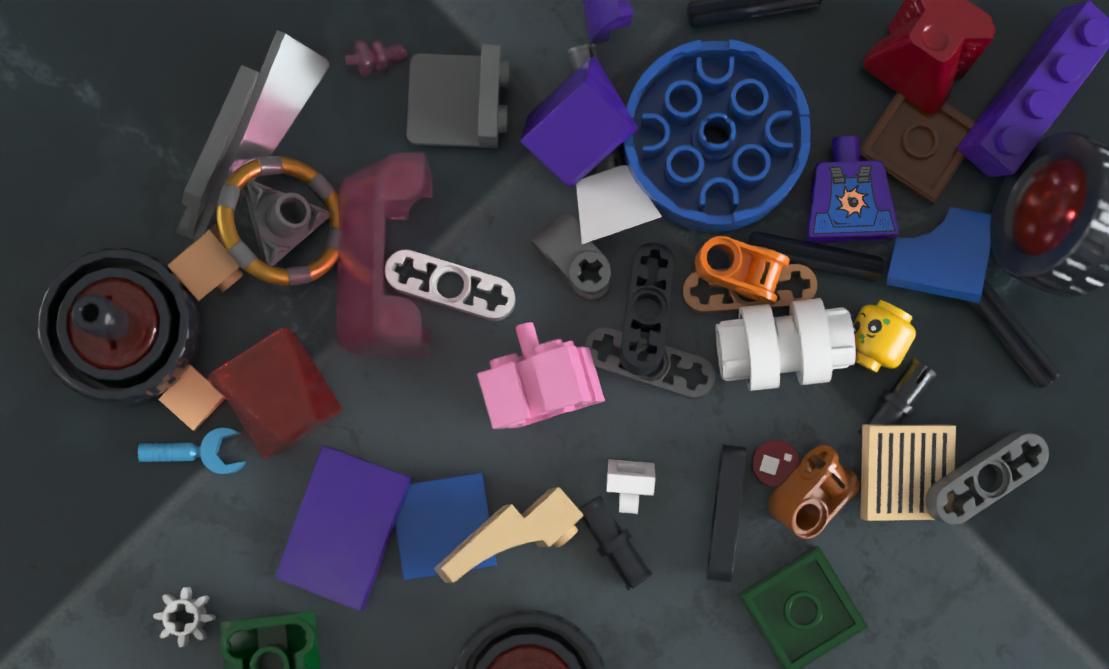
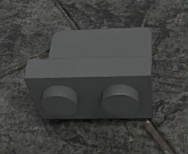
[407,44,510,148]

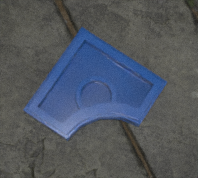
[886,207,992,303]

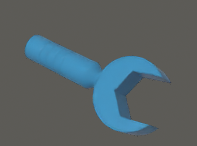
[138,428,247,475]

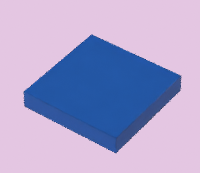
[395,473,497,580]

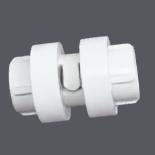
[715,298,855,391]

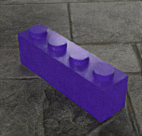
[956,0,1109,178]

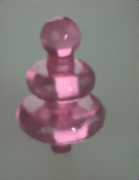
[345,39,407,77]

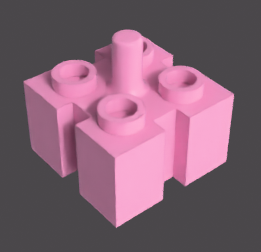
[477,322,605,429]

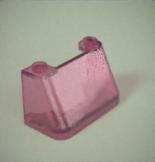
[336,153,432,356]

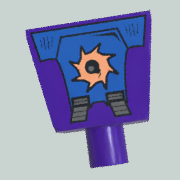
[804,136,899,244]

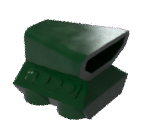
[219,611,321,669]

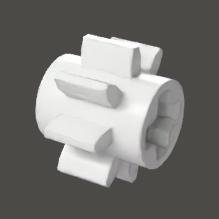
[153,587,216,647]

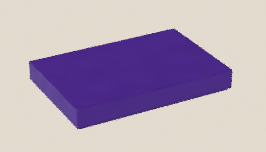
[275,445,412,611]

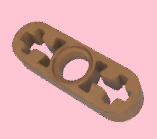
[682,264,817,314]

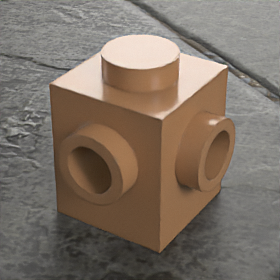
[167,223,244,301]

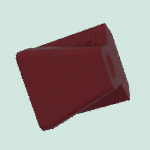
[863,0,995,114]

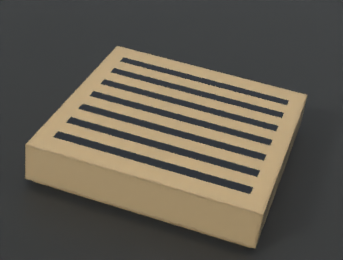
[860,424,956,521]

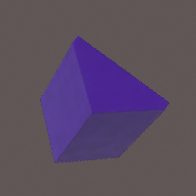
[520,56,638,187]

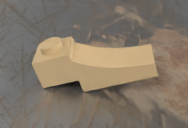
[433,487,584,583]

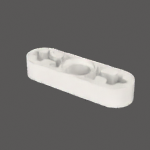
[385,250,516,321]

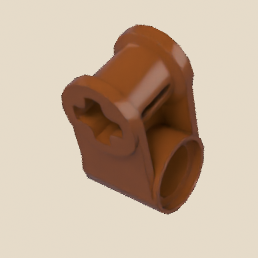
[768,445,861,539]

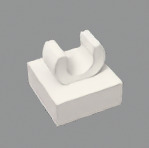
[606,459,655,514]

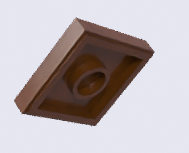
[860,92,976,206]

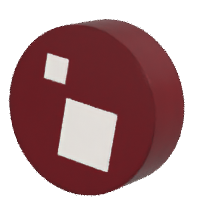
[751,440,800,487]

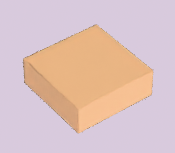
[159,365,226,431]

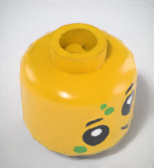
[853,300,916,373]

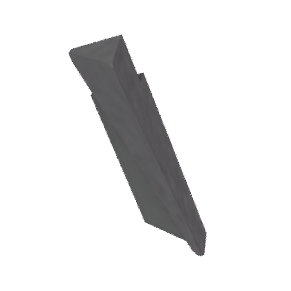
[176,30,330,241]

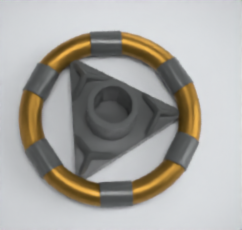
[216,156,347,287]

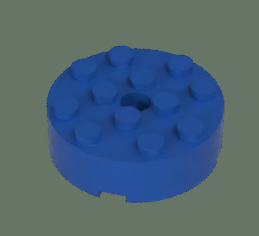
[622,39,811,232]

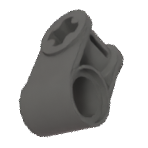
[531,211,613,301]

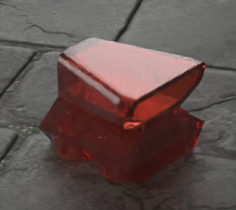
[208,328,343,460]

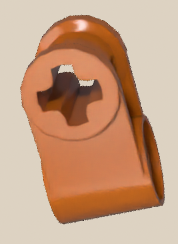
[695,236,790,304]

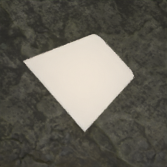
[576,165,662,244]

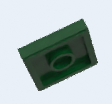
[737,546,868,669]

